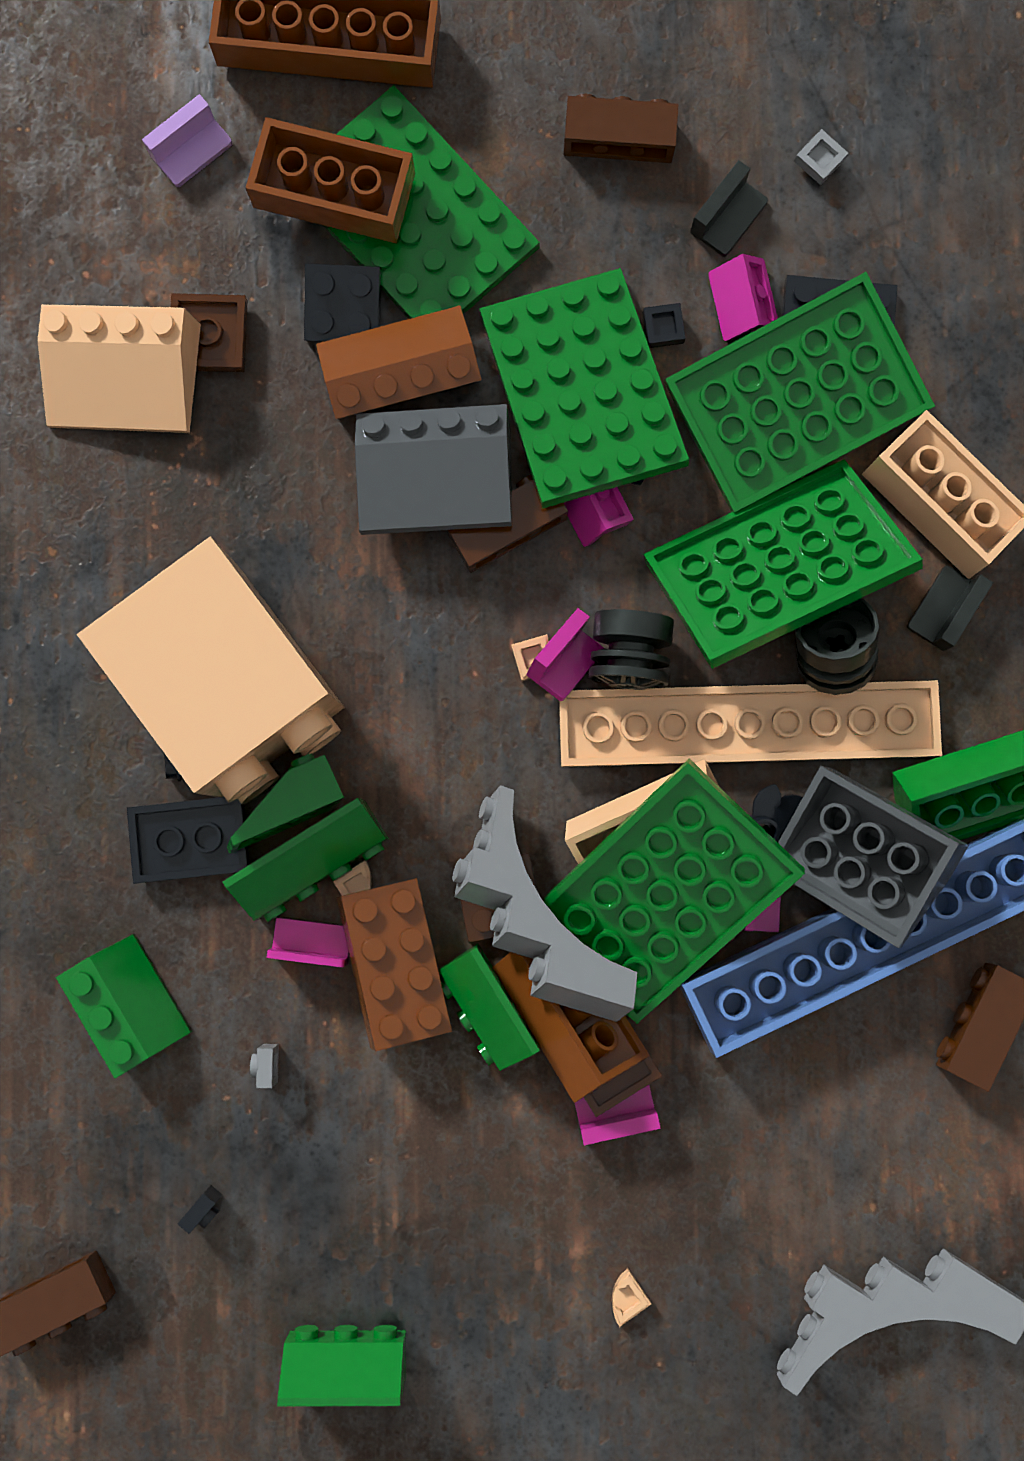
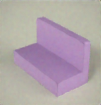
[142,94,233,187]

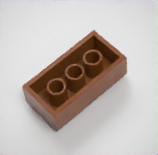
[246,117,415,244]
[336,878,452,1051]

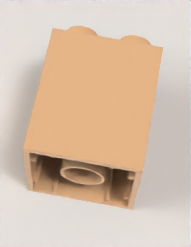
[76,536,345,804]

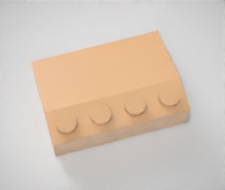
[38,304,201,433]

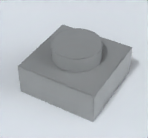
[794,129,848,185]
[250,1044,279,1088]

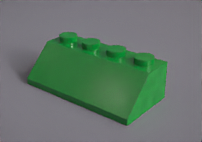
[892,730,1024,840]
[222,798,389,923]

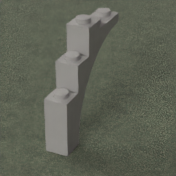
[452,785,638,1022]
[777,1248,1024,1396]

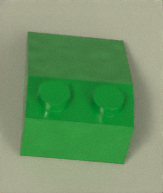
[227,753,344,854]

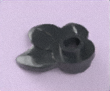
[750,784,803,842]

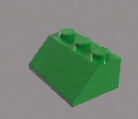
[56,934,192,1079]
[438,943,540,1071]
[277,1325,406,1407]

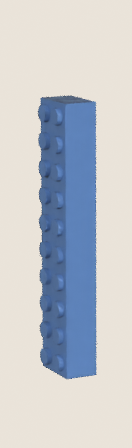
[679,819,1024,1058]

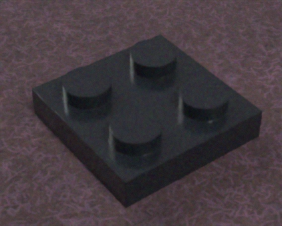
[304,263,381,342]

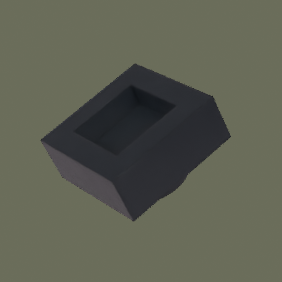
[642,303,686,348]
[178,1185,222,1234]

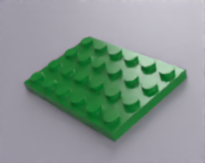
[323,85,540,319]
[479,268,689,508]
[664,272,935,513]
[643,459,923,669]
[542,758,805,1024]

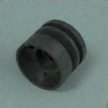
[795,598,879,695]
[589,609,674,690]

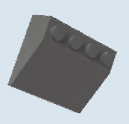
[355,404,512,535]
[778,766,969,948]

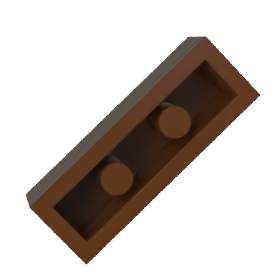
[563,94,678,163]
[447,474,568,573]
[936,963,1024,1092]
[0,1250,116,1357]

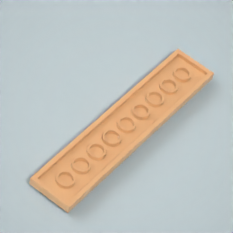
[559,680,942,767]

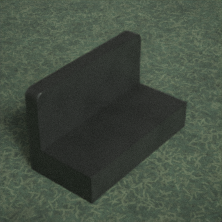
[690,160,768,257]
[907,566,994,651]

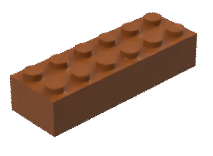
[209,0,441,88]

